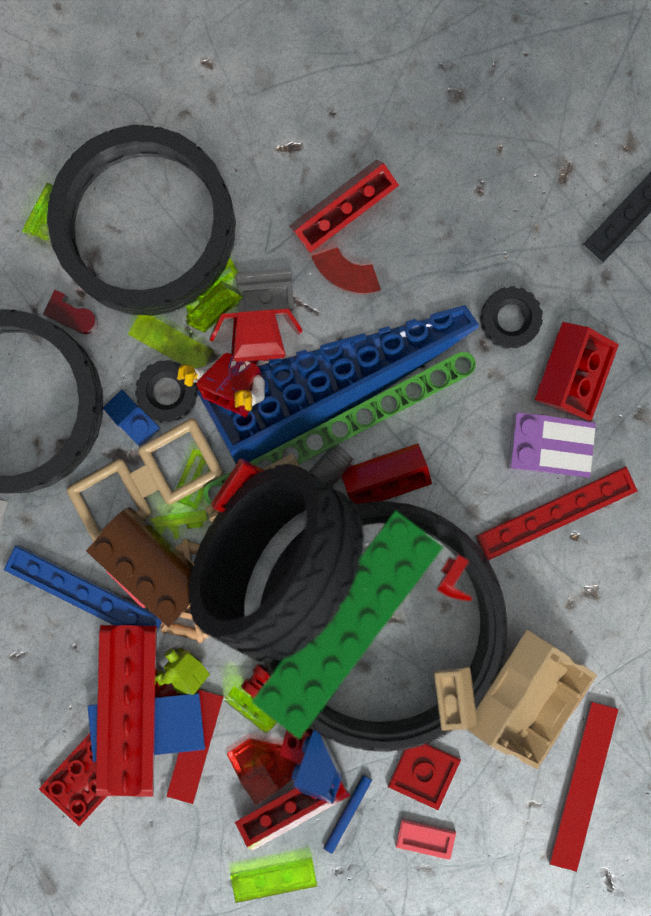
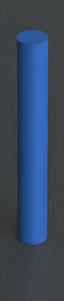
[323,774,373,854]

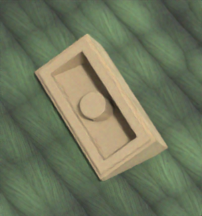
[434,667,477,730]

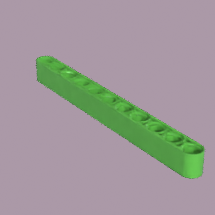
[203,352,476,505]

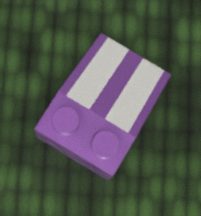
[507,412,596,478]

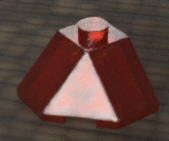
[227,738,298,805]

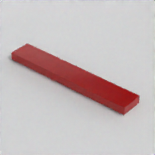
[475,466,638,561]
[549,701,619,872]

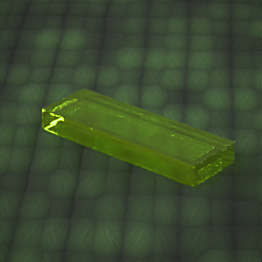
[128,315,214,368]
[230,857,318,903]

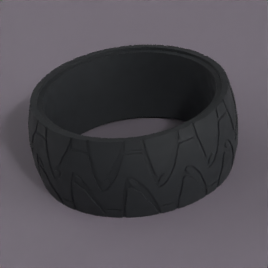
[260,501,507,752]

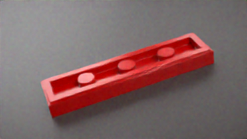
[166,689,224,804]

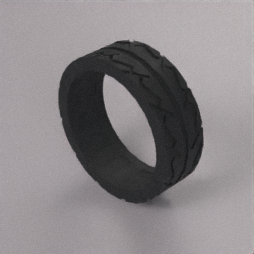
[47,125,236,316]
[0,309,103,494]
[188,464,364,662]

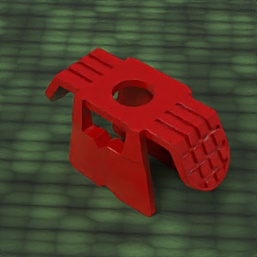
[209,309,303,362]

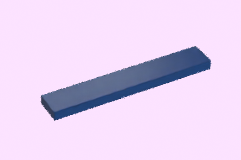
[4,545,162,633]

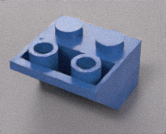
[292,730,343,804]

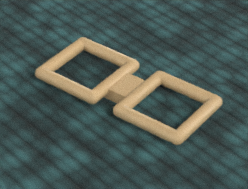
[67,418,224,542]

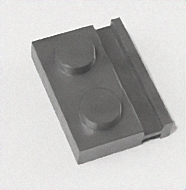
[236,269,295,312]

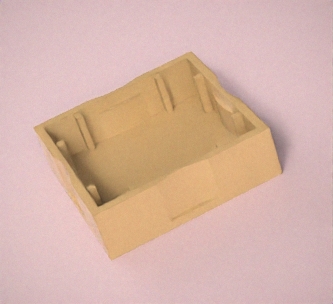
[466,630,597,770]

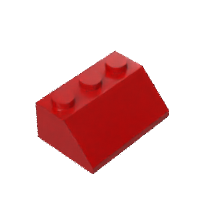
[535,322,619,422]

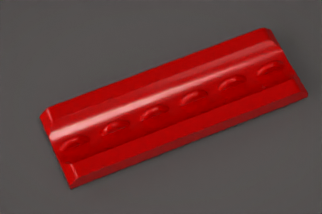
[96,625,157,797]
[39,669,182,827]

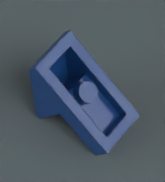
[103,389,161,447]

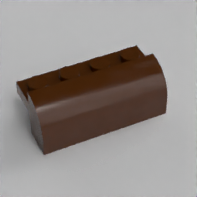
[86,507,194,628]

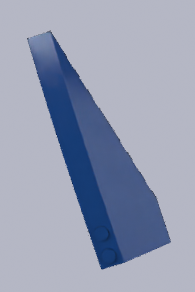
[197,305,479,465]

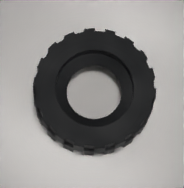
[480,286,543,349]
[135,360,198,422]

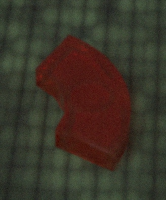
[311,247,381,294]

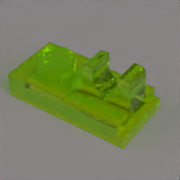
[22,182,53,242]
[186,281,243,333]
[150,509,209,539]

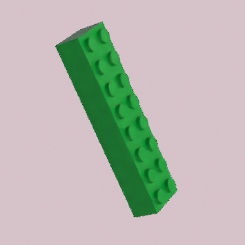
[251,511,444,739]

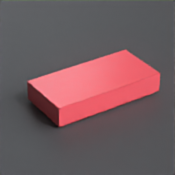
[395,818,456,860]

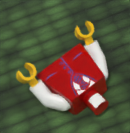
[177,353,265,417]

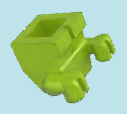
[156,648,210,695]

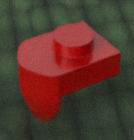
[436,554,473,601]

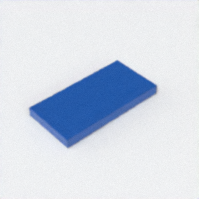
[87,693,206,762]

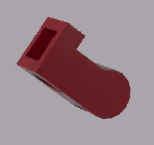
[43,289,98,335]

